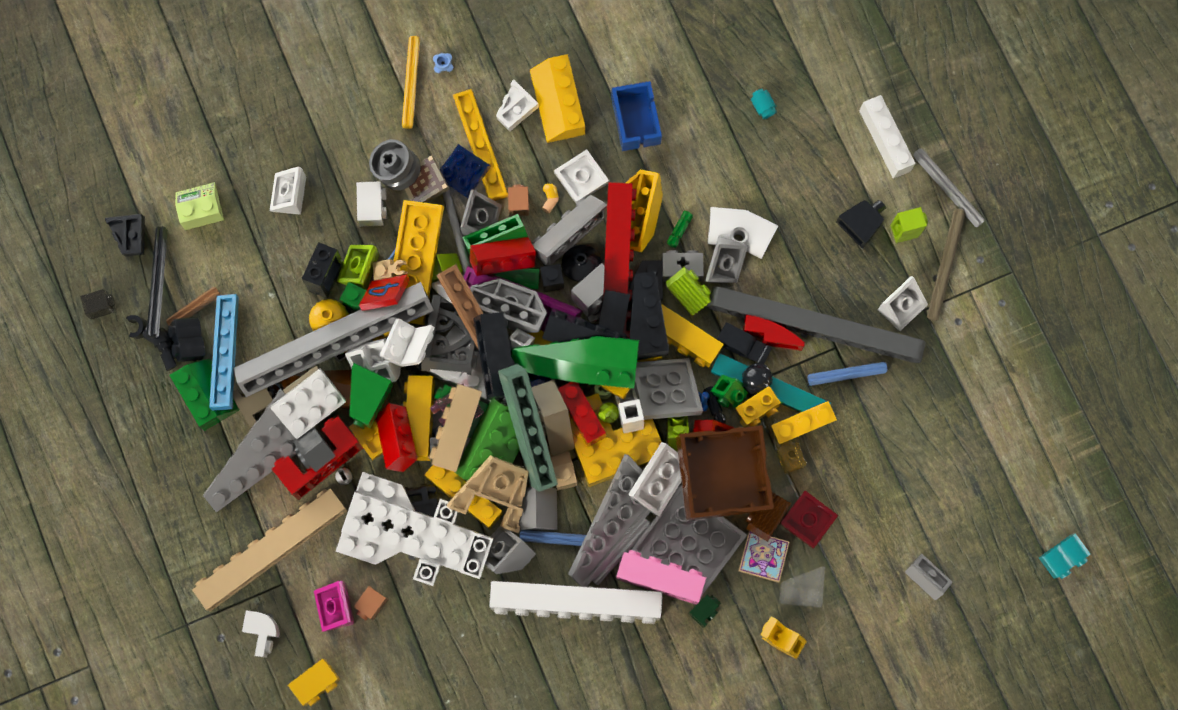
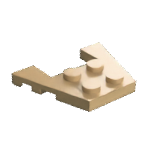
[447,455,528,534]

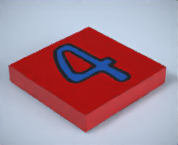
[359,274,410,311]

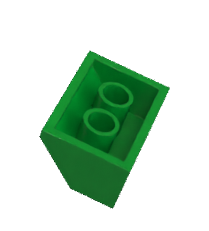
[169,358,240,431]

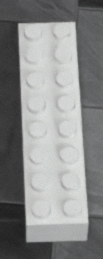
[490,581,662,624]

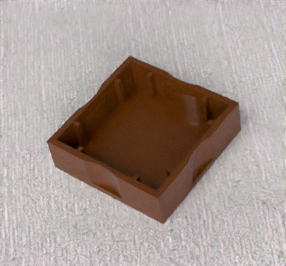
[676,425,774,520]

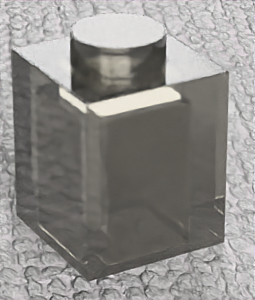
[80,289,115,320]

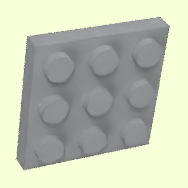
[634,358,703,420]

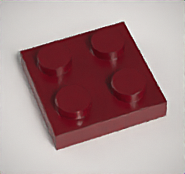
[780,491,838,549]

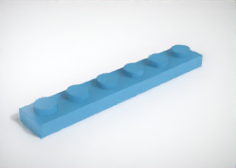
[209,294,239,411]

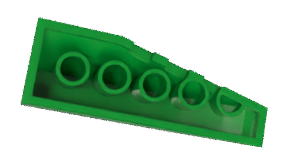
[512,336,639,388]

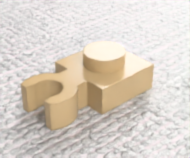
[373,259,408,281]

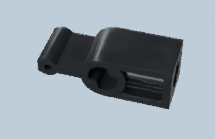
[717,322,772,364]

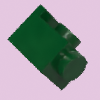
[688,594,721,628]

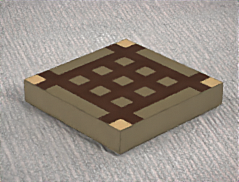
[405,155,450,203]

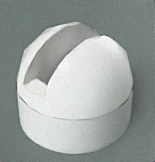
[335,468,353,485]

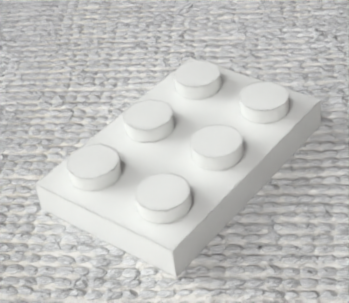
[270,369,346,439]
[628,442,681,516]

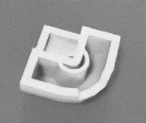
[345,338,401,382]

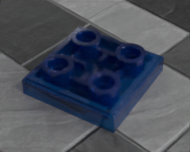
[440,144,491,199]

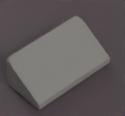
[905,553,952,600]

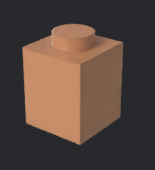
[508,184,529,216]
[354,586,388,621]

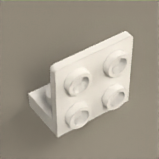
[380,318,435,367]

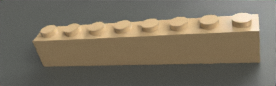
[192,489,347,612]

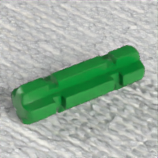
[667,211,693,248]

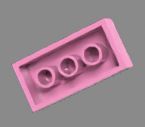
[616,550,706,605]

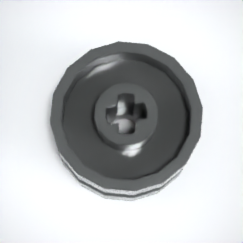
[369,139,421,190]

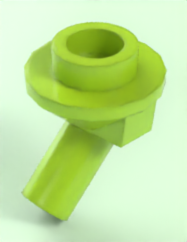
[598,402,619,423]

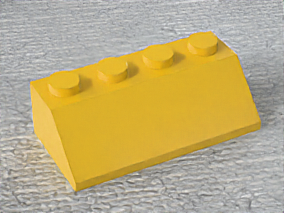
[530,54,585,143]

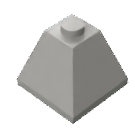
[485,526,536,574]

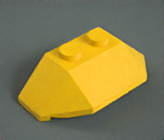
[626,169,663,252]

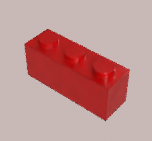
[470,237,536,276]
[558,382,606,447]
[376,403,418,472]

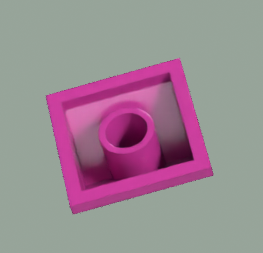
[314,581,355,632]

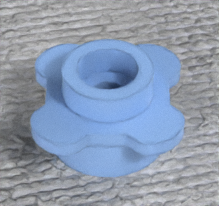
[433,53,453,73]

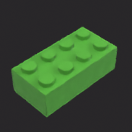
[455,399,520,481]

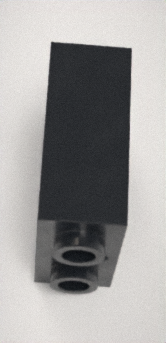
[301,242,343,299]

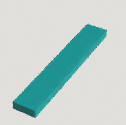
[711,353,831,412]

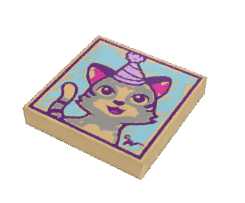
[738,531,789,583]

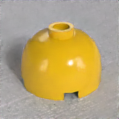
[309,299,349,331]

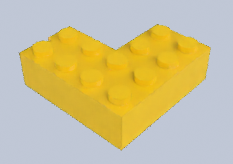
[568,393,662,487]

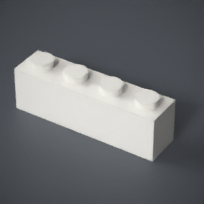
[859,95,916,179]

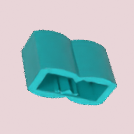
[1039,533,1090,579]

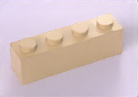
[429,383,482,472]

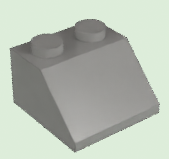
[571,263,604,317]

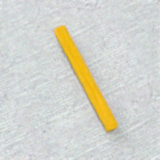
[402,36,420,129]

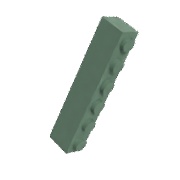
[498,364,558,492]

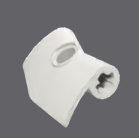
[708,207,778,259]

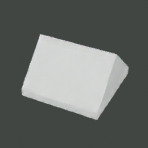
[270,167,306,215]
[878,276,928,331]

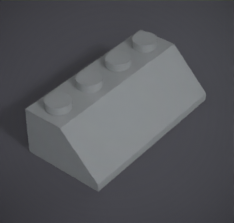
[532,194,607,266]

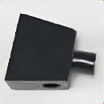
[836,200,886,249]

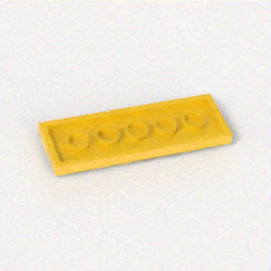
[394,200,444,325]

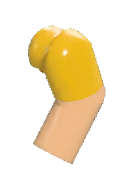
[542,183,559,214]

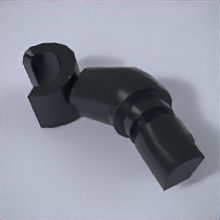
[126,315,177,371]

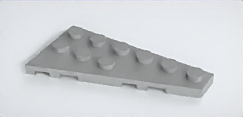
[203,388,297,512]

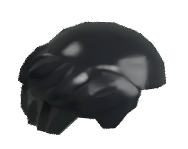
[742,363,773,395]

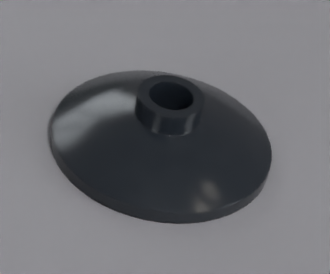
[562,245,602,282]

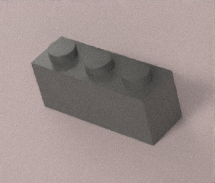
[293,427,336,472]

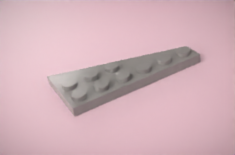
[568,454,651,587]

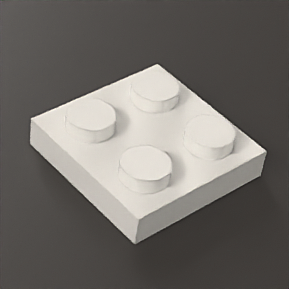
[554,150,609,204]

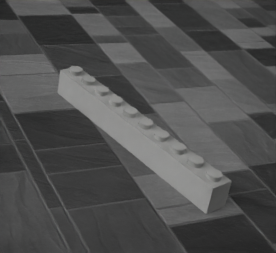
[234,282,434,397]

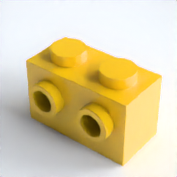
[288,658,341,707]

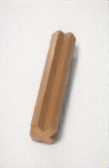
[166,287,221,325]

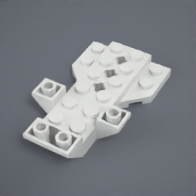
[336,472,493,586]

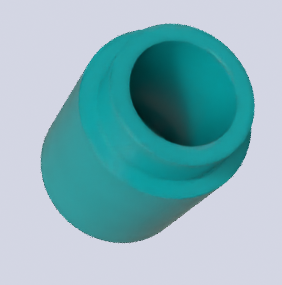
[750,89,777,119]

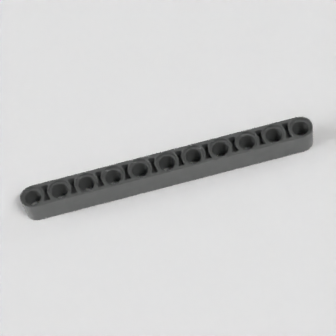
[707,286,926,363]

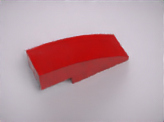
[743,315,805,351]

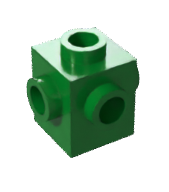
[711,375,748,409]

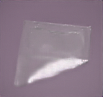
[779,567,825,608]

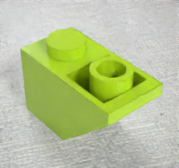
[667,416,689,452]

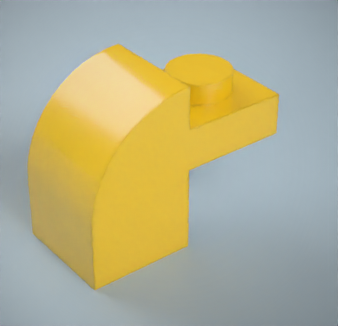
[761,617,807,659]

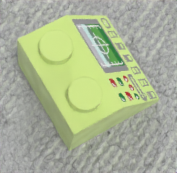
[175,182,224,230]

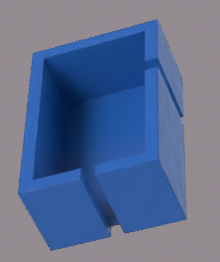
[611,81,662,151]

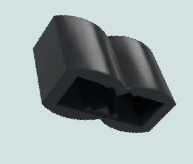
[168,317,205,362]

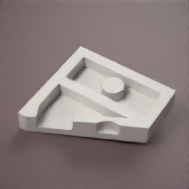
[496,80,539,131]

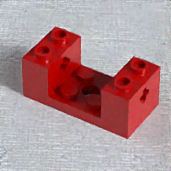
[272,416,364,500]

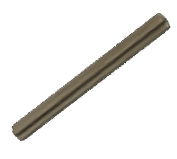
[927,209,965,321]

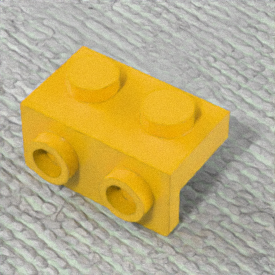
[736,387,781,427]
[349,420,383,461]

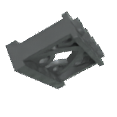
[421,295,479,375]

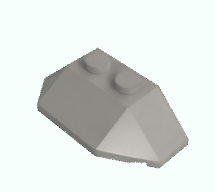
[470,279,547,333]

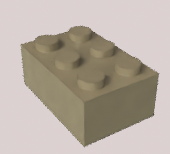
[531,380,575,457]

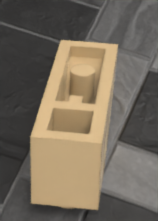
[548,450,577,491]

